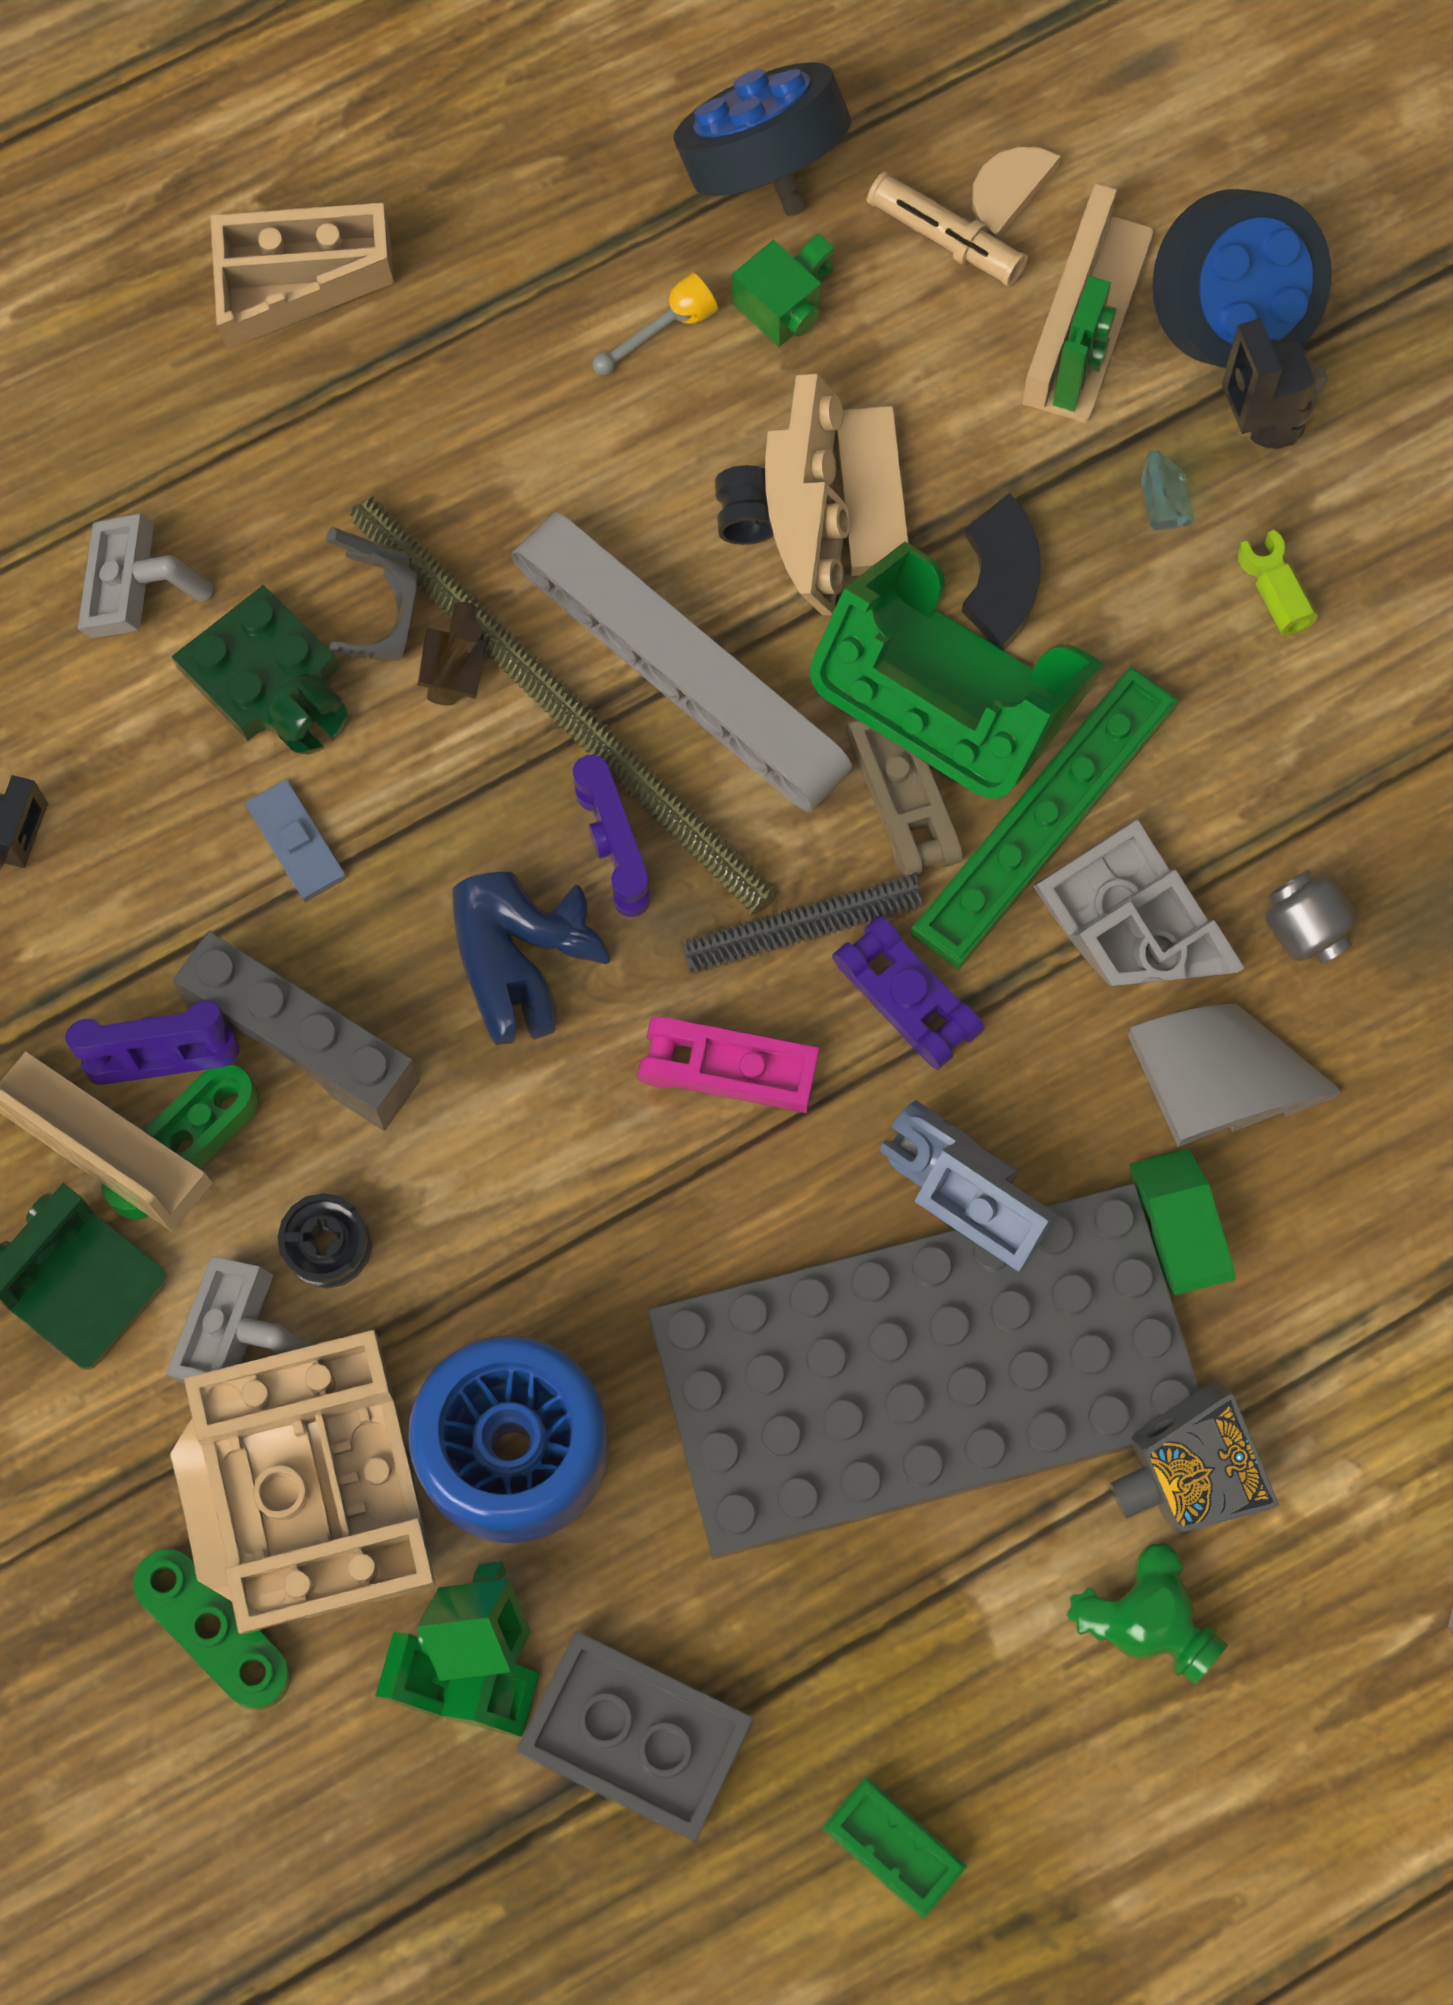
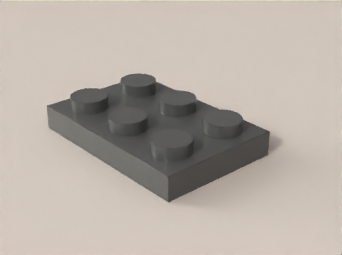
[516,1631,754,1843]

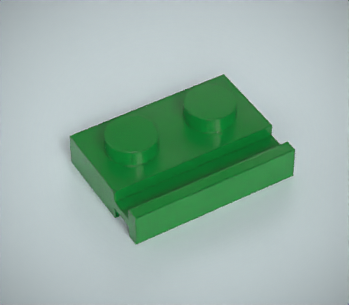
[1053,276,1116,412]

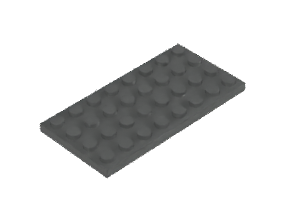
[648,1184,1199,1560]

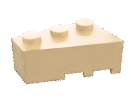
[210,203,394,350]

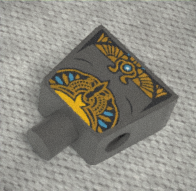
[1110,1380,1279,1532]

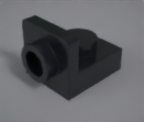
[0,775,48,869]

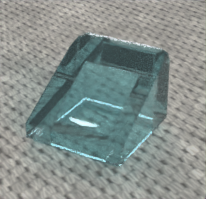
[1141,450,1194,530]

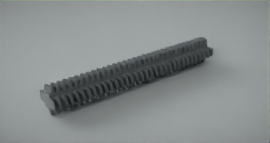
[681,873,923,975]

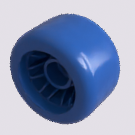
[409,1335,609,1543]

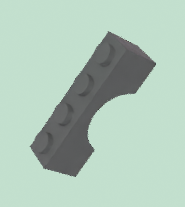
[173,931,420,1131]

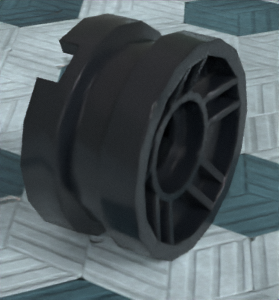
[277,1193,372,1289]

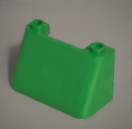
[809,541,1105,799]

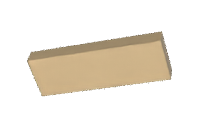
[836,406,908,576]

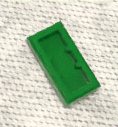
[822,1776,968,1920]

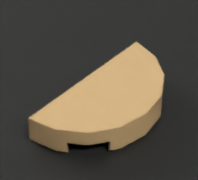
[972,147,1061,239]

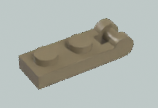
[847,721,962,879]

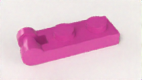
[637,1017,819,1113]

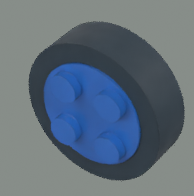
[673,62,851,216]
[1153,189,1332,368]

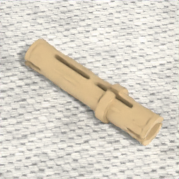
[867,171,1028,287]

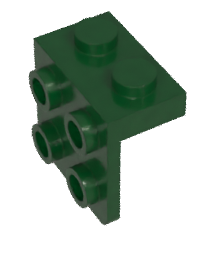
[0,1182,167,1370]

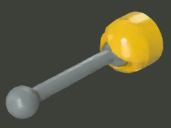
[592,272,718,376]

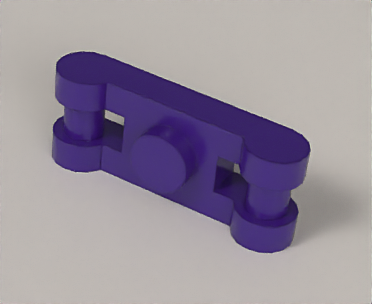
[573,755,650,917]
[832,915,985,1070]
[65,1000,240,1085]

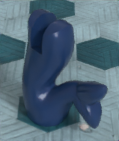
[452,872,610,1045]

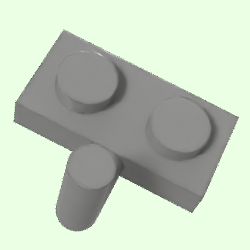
[78,514,213,639]
[166,1256,312,1384]

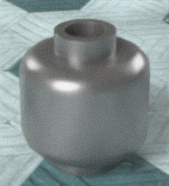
[1265,870,1358,965]

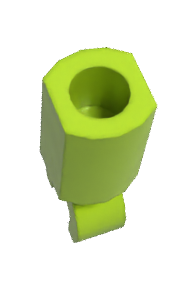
[1237,530,1318,637]

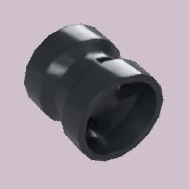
[715,465,774,545]

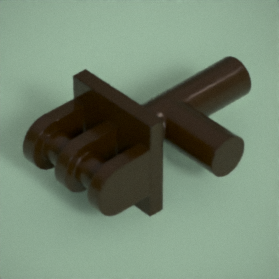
[417,602,485,706]

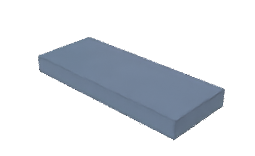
[245,779,346,903]

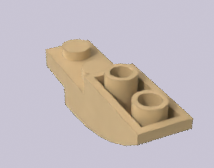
[765,374,851,615]

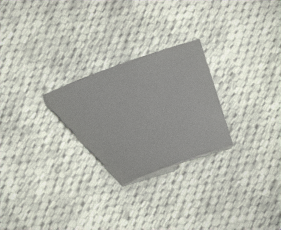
[1032,820,1244,986]
[1128,1004,1340,1147]

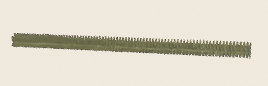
[349,496,777,914]

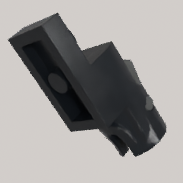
[1222,318,1328,449]

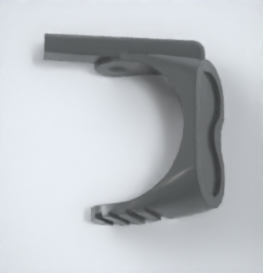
[326,527,417,661]

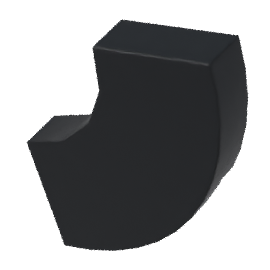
[962,493,1041,650]

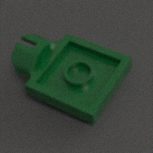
[171,585,348,755]

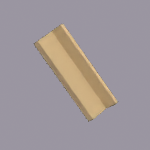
[1022,183,1154,423]
[0,1052,212,1232]

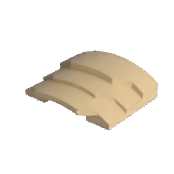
[170,1330,436,1634]

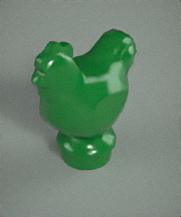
[1067,1543,1228,1685]

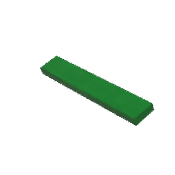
[911,666,1178,971]

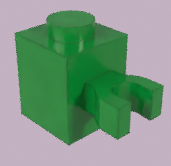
[732,233,834,347]
[417,1561,531,1681]

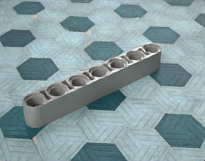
[511,512,853,812]

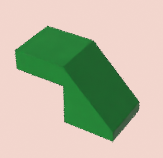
[1129,1148,1236,1296]
[375,1632,539,1737]

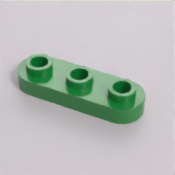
[101,1064,259,1220]
[133,1549,291,1710]

